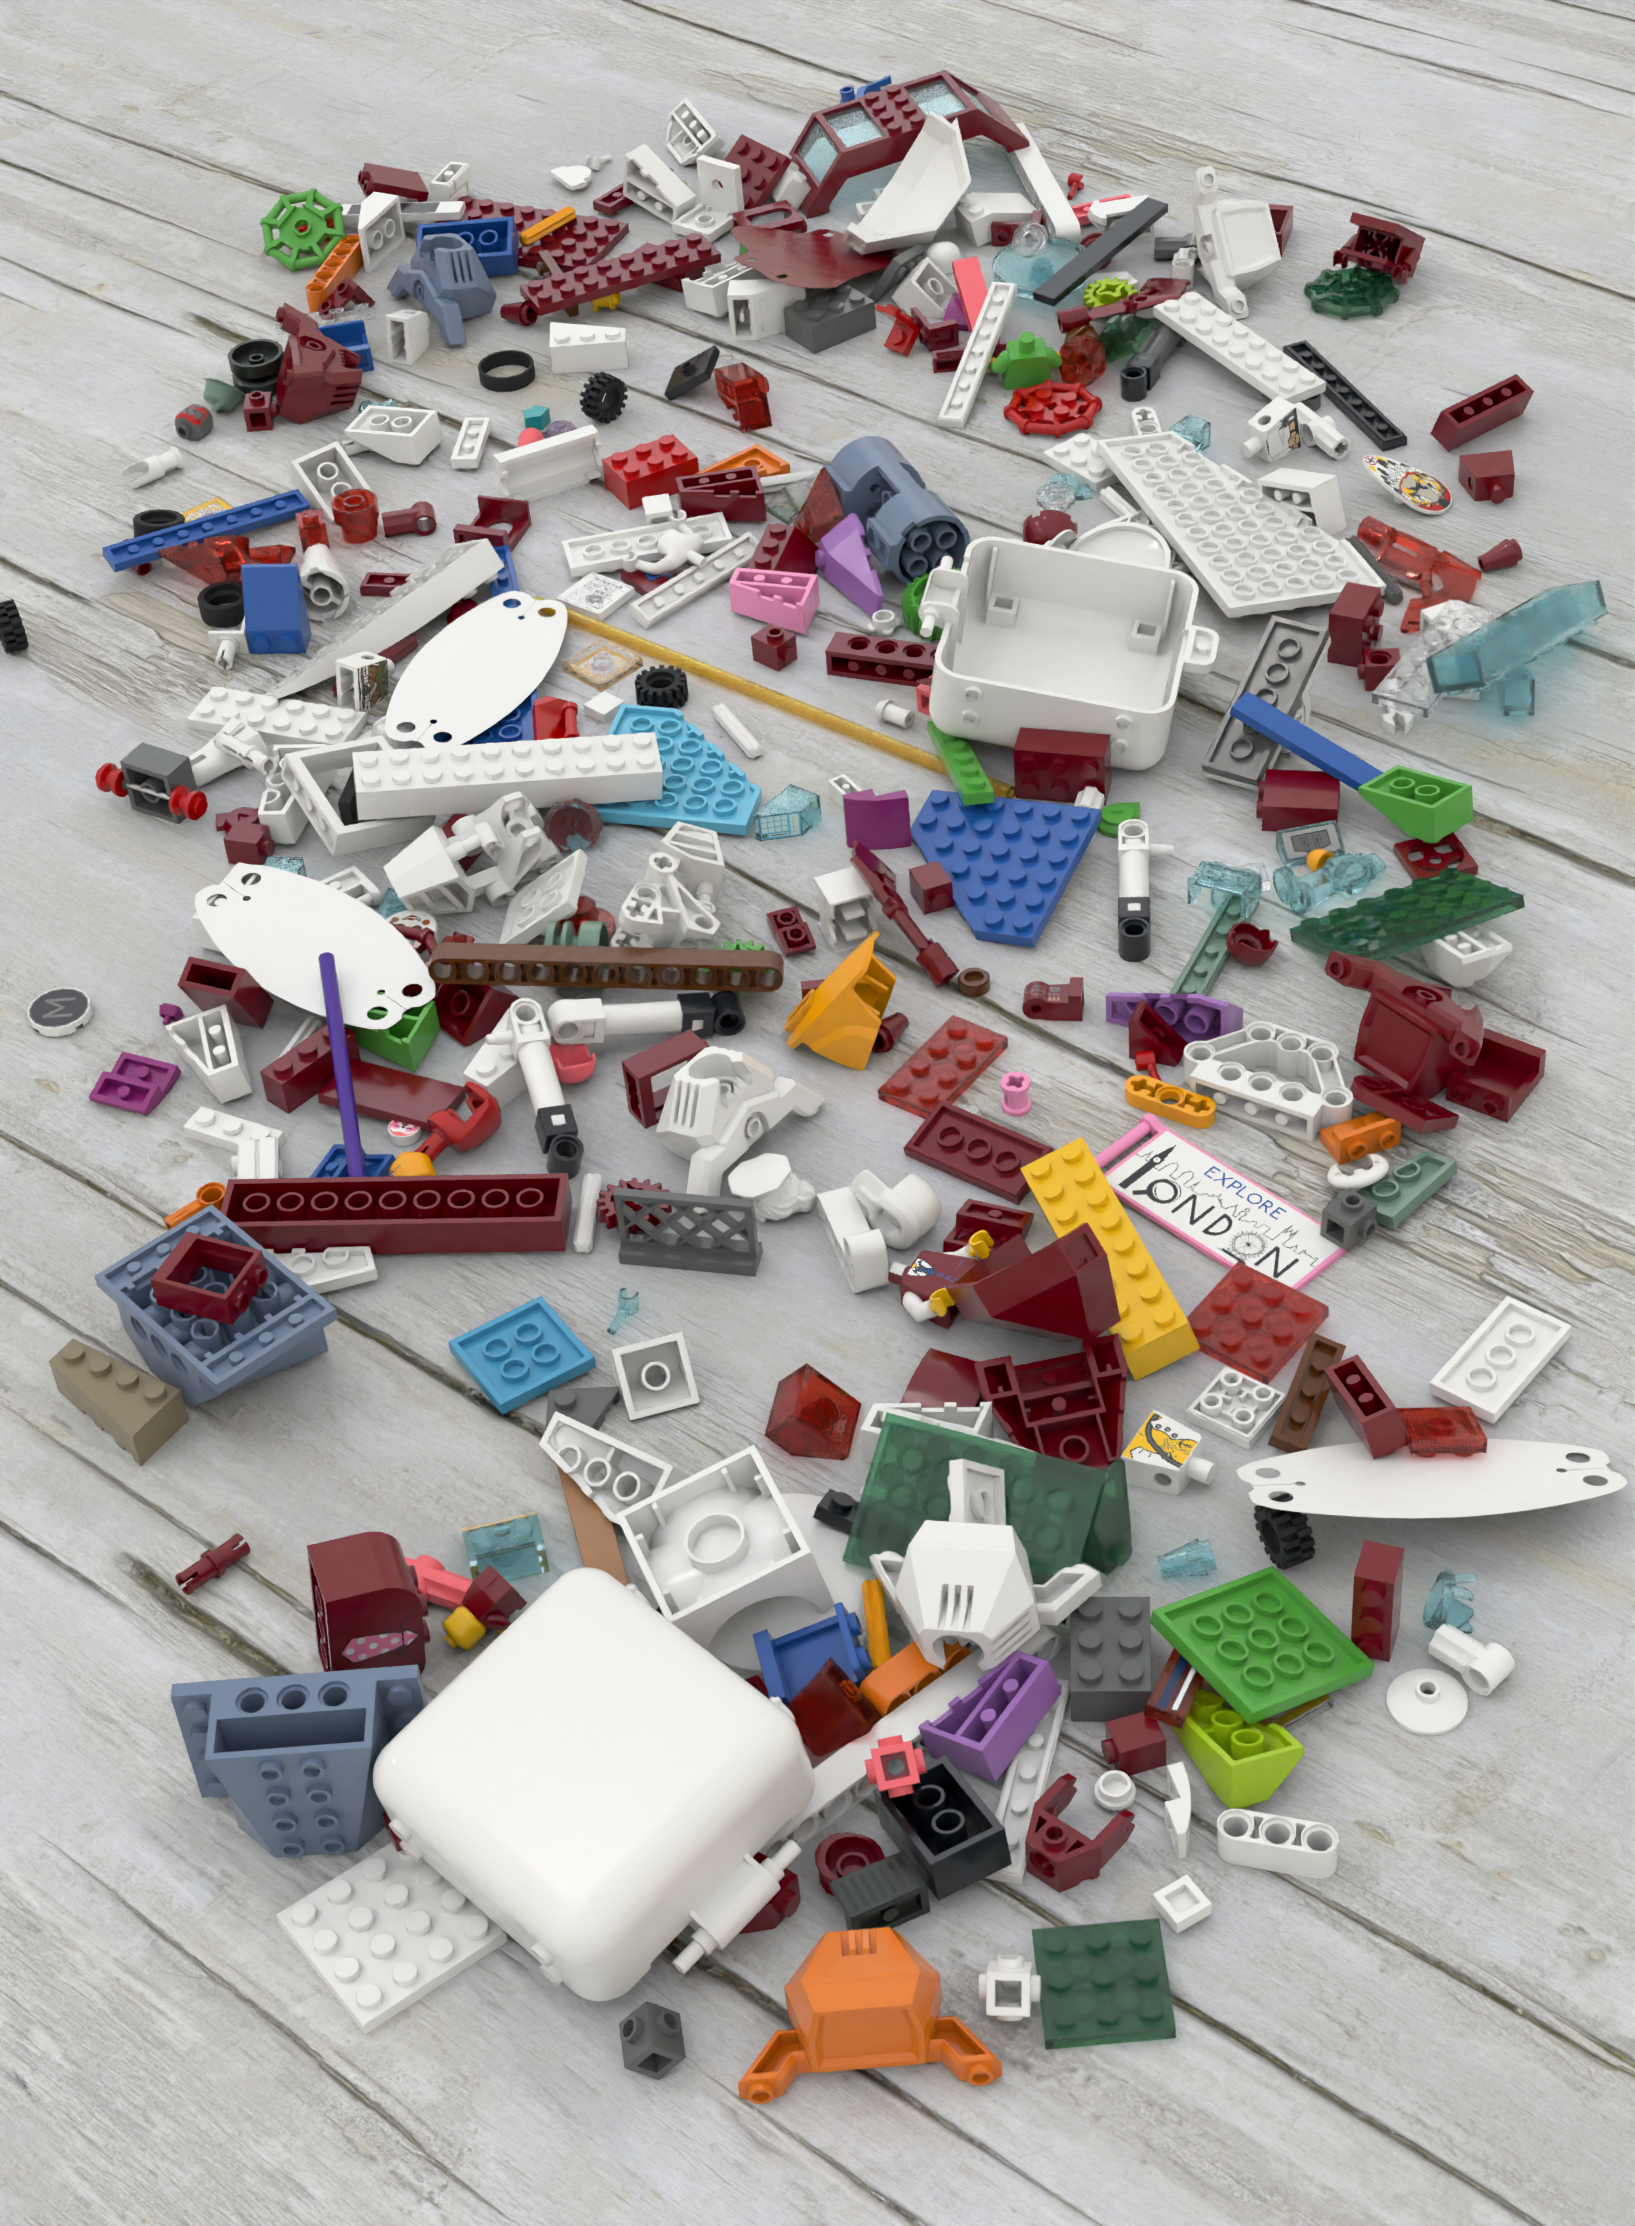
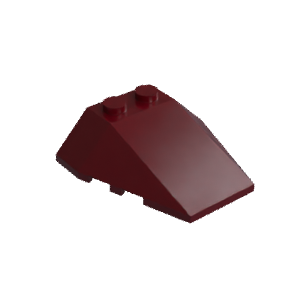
[974,1333,1128,1493]

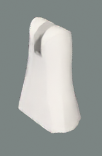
[188,717,268,787]

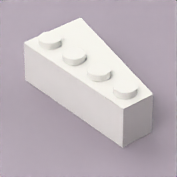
[257,744,337,845]

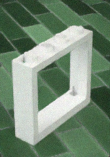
[281,735,436,857]

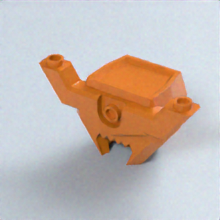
[738,1927,1002,2104]

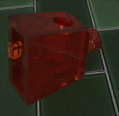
[787,1657,880,1757]

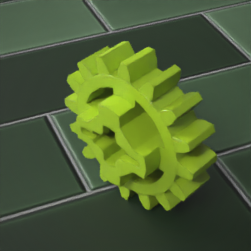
[1083,277,1138,320]

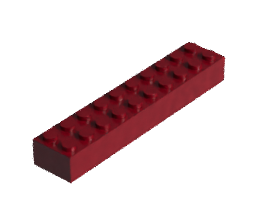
[220,1173,573,1254]

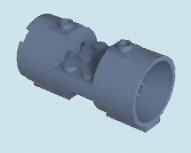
[820,436,970,586]

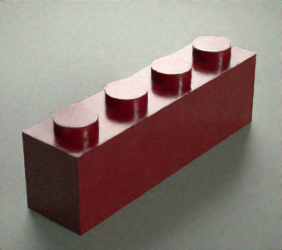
[1430,374,1534,452]

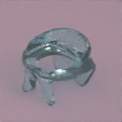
[1423,1570,1477,1634]

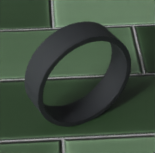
[478,350,535,392]

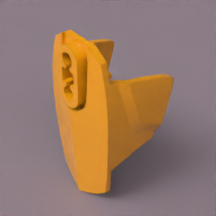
[783,930,897,1071]

